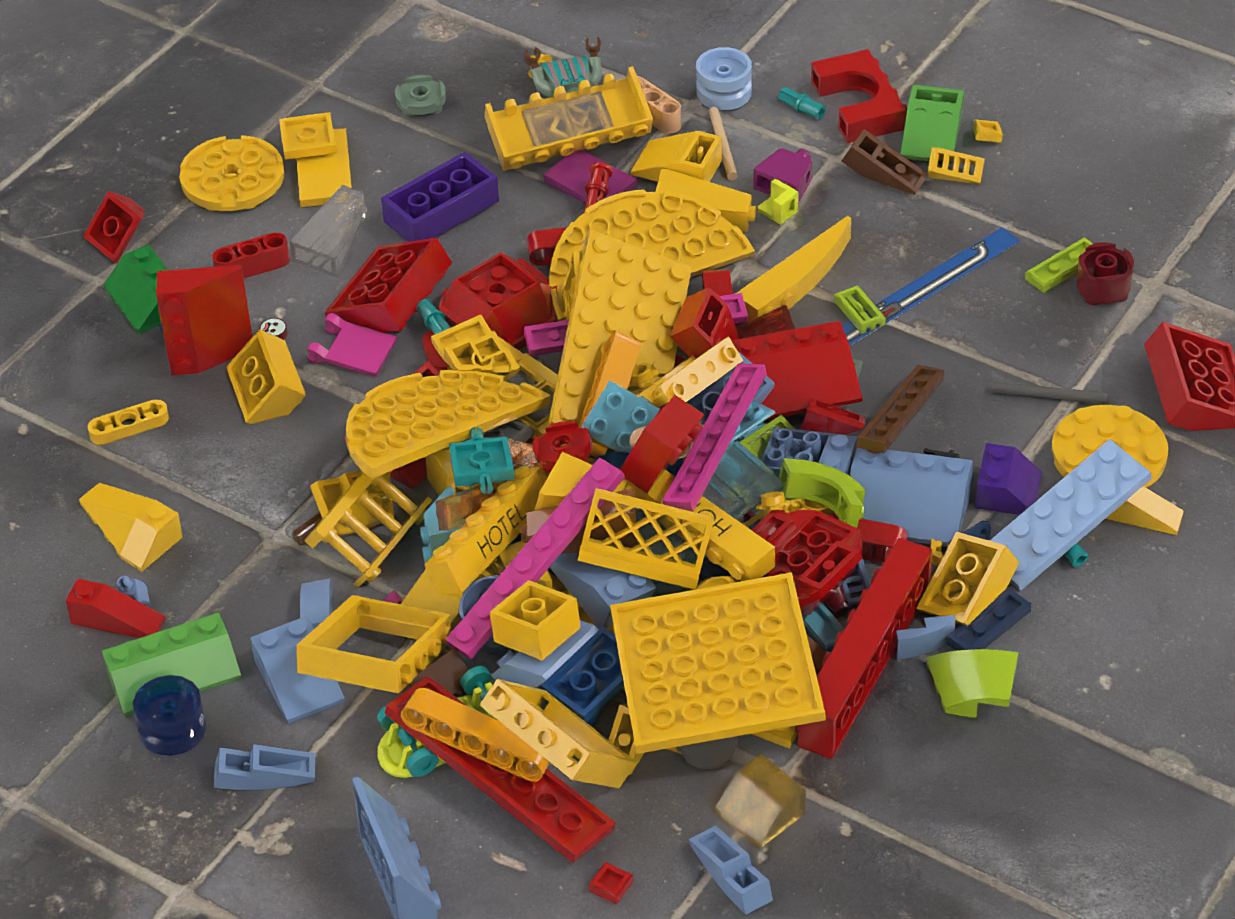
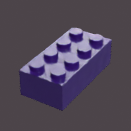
[381,152,499,242]

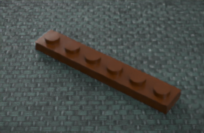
[857,365,944,454]

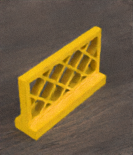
[577,488,714,590]

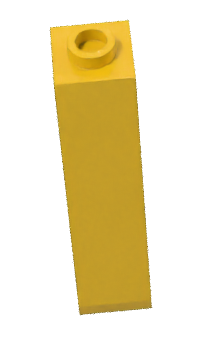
[656,168,756,232]

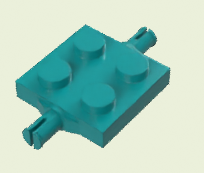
[449,427,515,494]

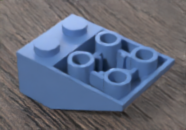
[759,427,858,479]

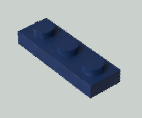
[947,588,1031,651]

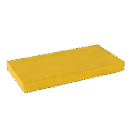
[297,128,353,207]

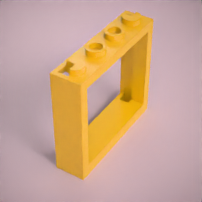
[296,595,452,694]
[480,679,637,788]

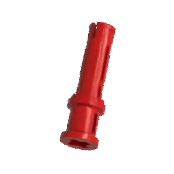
[583,162,613,213]

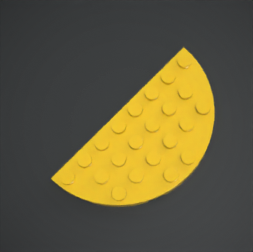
[549,190,755,322]
[346,370,551,479]

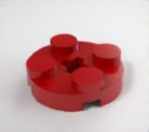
[532,421,593,472]

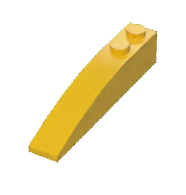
[735,216,852,330]

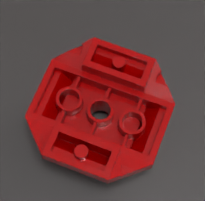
[438,252,558,350]
[738,510,862,615]

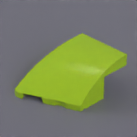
[926,649,1019,718]

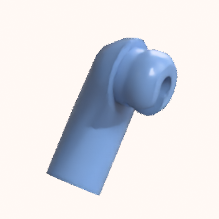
[116,575,150,607]

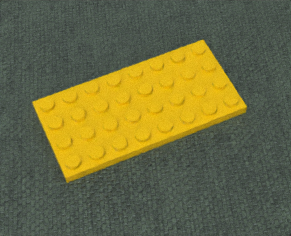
[548,229,692,449]

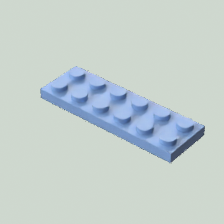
[990,439,1152,591]

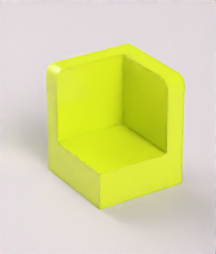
[758,179,798,225]

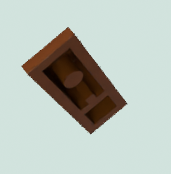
[841,129,928,195]

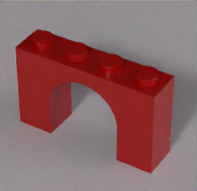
[811,49,908,144]

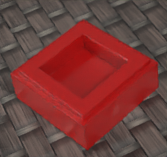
[588,862,633,905]

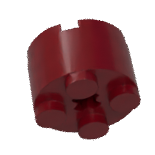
[1076,242,1134,305]

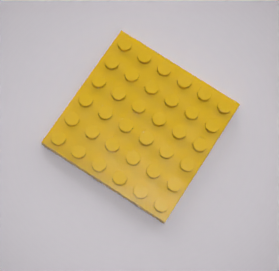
[610,572,826,754]

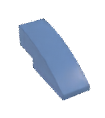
[214,744,315,790]
[689,825,773,915]

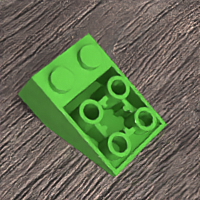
[900,85,964,164]

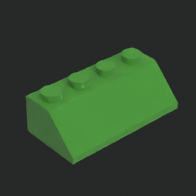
[102,612,242,717]

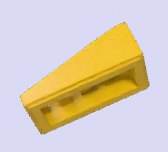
[928,147,985,185]

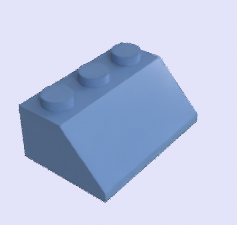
[491,621,599,688]

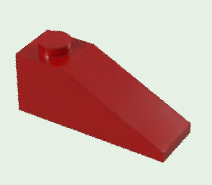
[65,578,166,638]

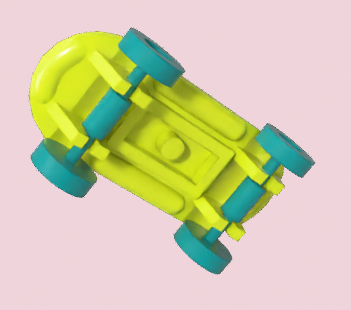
[377,666,496,778]

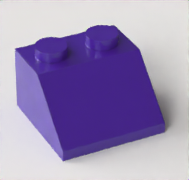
[975,443,1042,515]

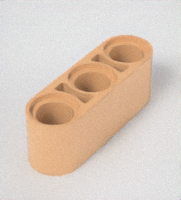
[637,76,681,134]

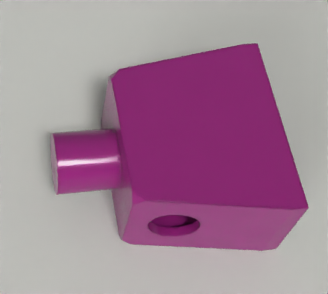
[753,148,812,203]

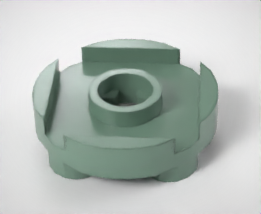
[395,75,446,117]

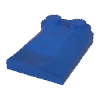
[539,626,624,725]

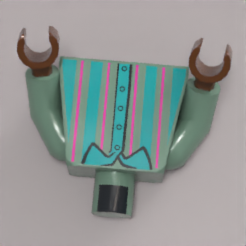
[524,37,602,108]

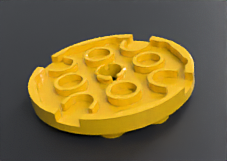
[179,135,284,211]
[1051,405,1168,488]

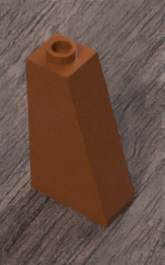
[521,489,637,554]

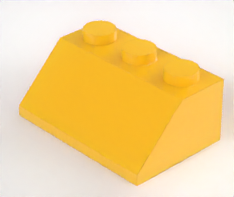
[226,329,306,424]

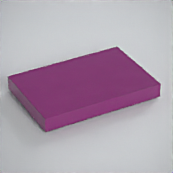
[543,149,637,204]

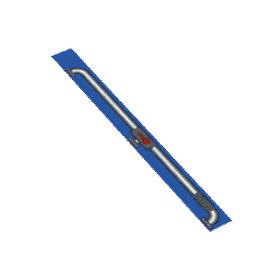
[842,227,1021,346]

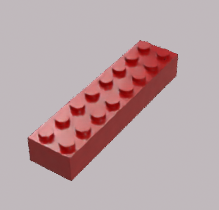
[795,538,932,759]

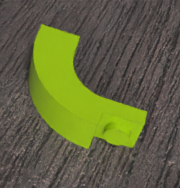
[777,458,866,528]

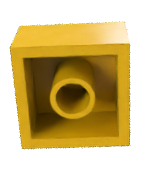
[490,580,581,661]

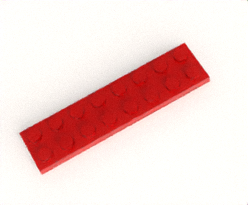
[384,676,616,863]

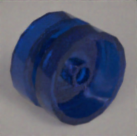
[133,675,207,756]

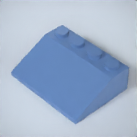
[850,448,973,546]
[352,777,442,919]

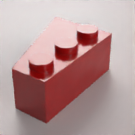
[620,395,704,494]

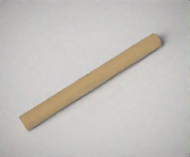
[709,107,738,181]

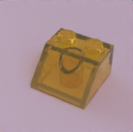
[715,754,806,849]

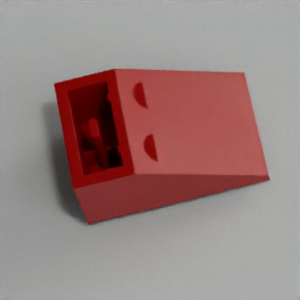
[669,287,739,359]

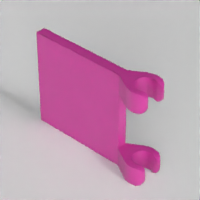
[307,313,397,377]

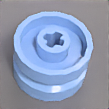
[696,47,752,110]

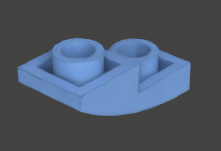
[300,578,334,629]
[895,615,956,660]

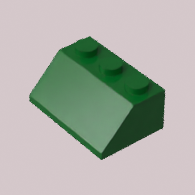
[104,244,168,335]

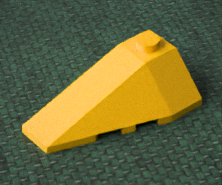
[79,483,183,572]

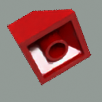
[83,191,145,263]
[800,398,865,435]

